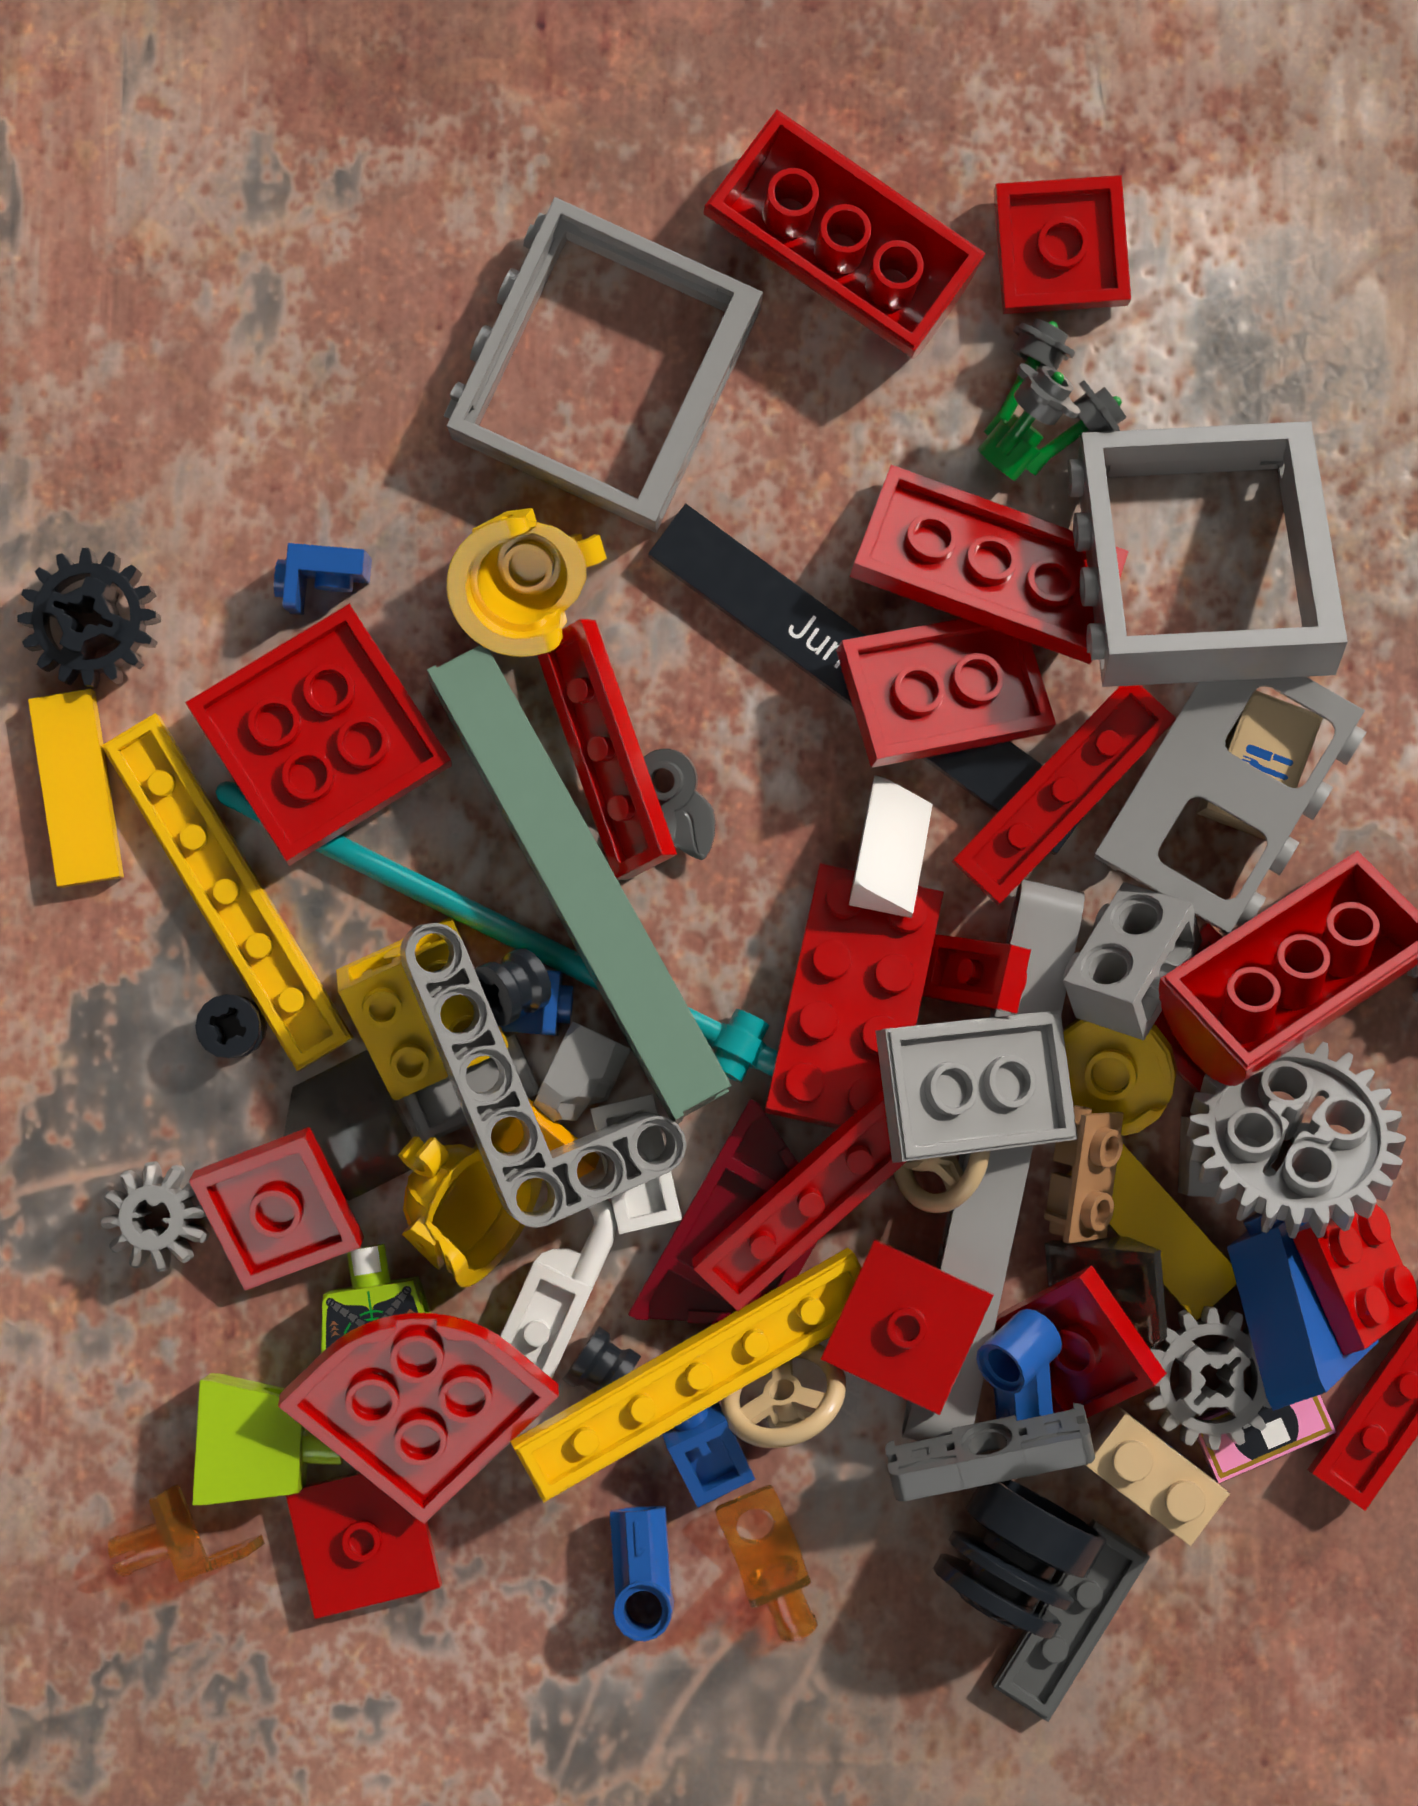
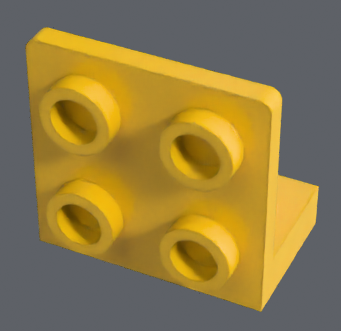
[336,917,508,1100]

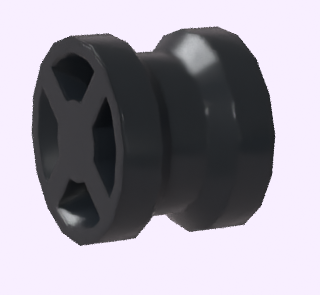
[475,949,551,1027]
[195,994,267,1058]
[562,1326,641,1393]

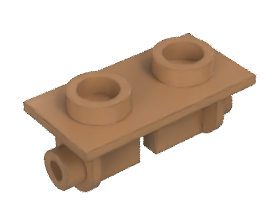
[1044,1105,1124,1243]

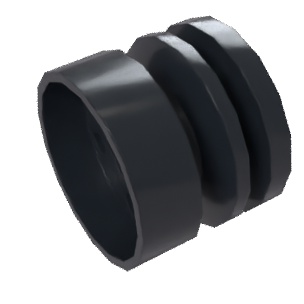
[933,1480,1107,1639]

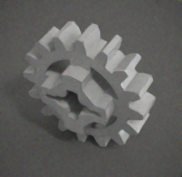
[1143,1306,1271,1450]

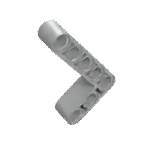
[400,923,686,1228]

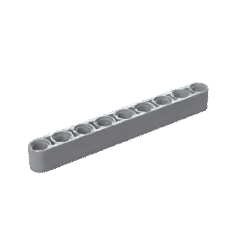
[902,879,1085,1441]

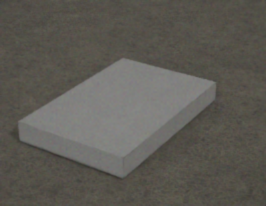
[875,1010,1078,1163]

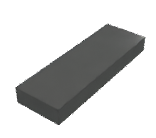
[991,1519,1150,1722]

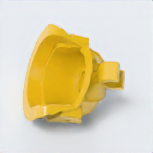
[446,508,607,657]
[398,1136,542,1288]

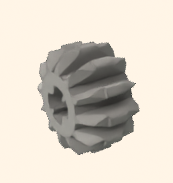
[101,1161,210,1272]

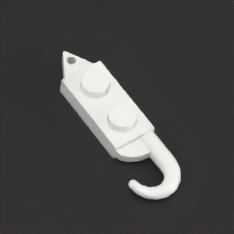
[500,1199,617,1378]

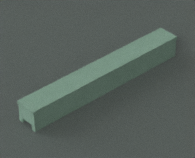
[427,645,732,1124]

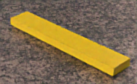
[101,713,354,1071]
[510,1247,862,1503]

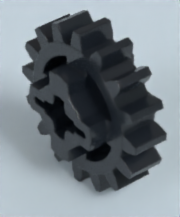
[17,548,161,689]

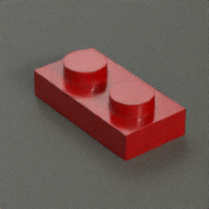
[922,934,1031,1014]

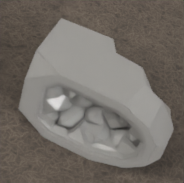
[533,1022,631,1122]

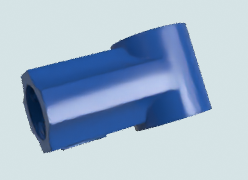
[976,1309,1062,1421]
[609,1506,675,1642]

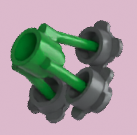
[977,318,1127,481]

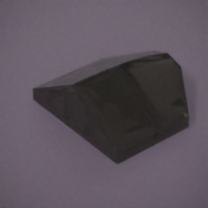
[283,1050,414,1201]
[1045,1237,1167,1350]

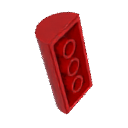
[703,109,986,359]
[1158,850,1418,1086]

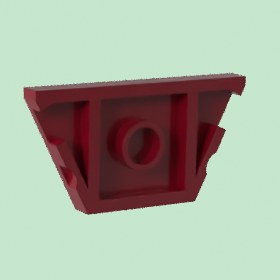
[628,1099,818,1324]

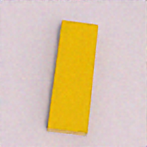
[28,689,124,888]
[1067,1144,1237,1321]

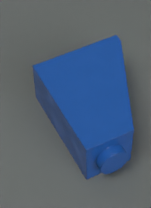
[1227,1213,1379,1411]

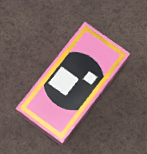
[1197,1395,1336,1483]

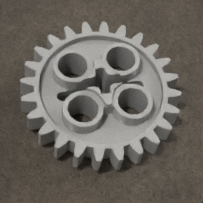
[1186,1042,1406,1238]

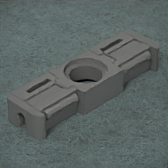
[885,1403,1095,1502]

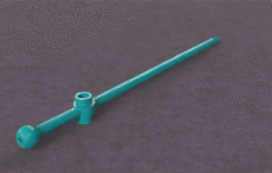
[216,781,778,1083]

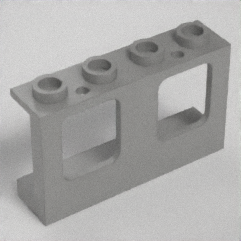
[1094,677,1367,936]

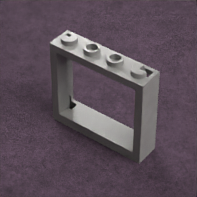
[443,197,763,533]
[1067,421,1348,687]

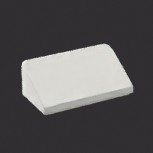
[849,776,933,918]

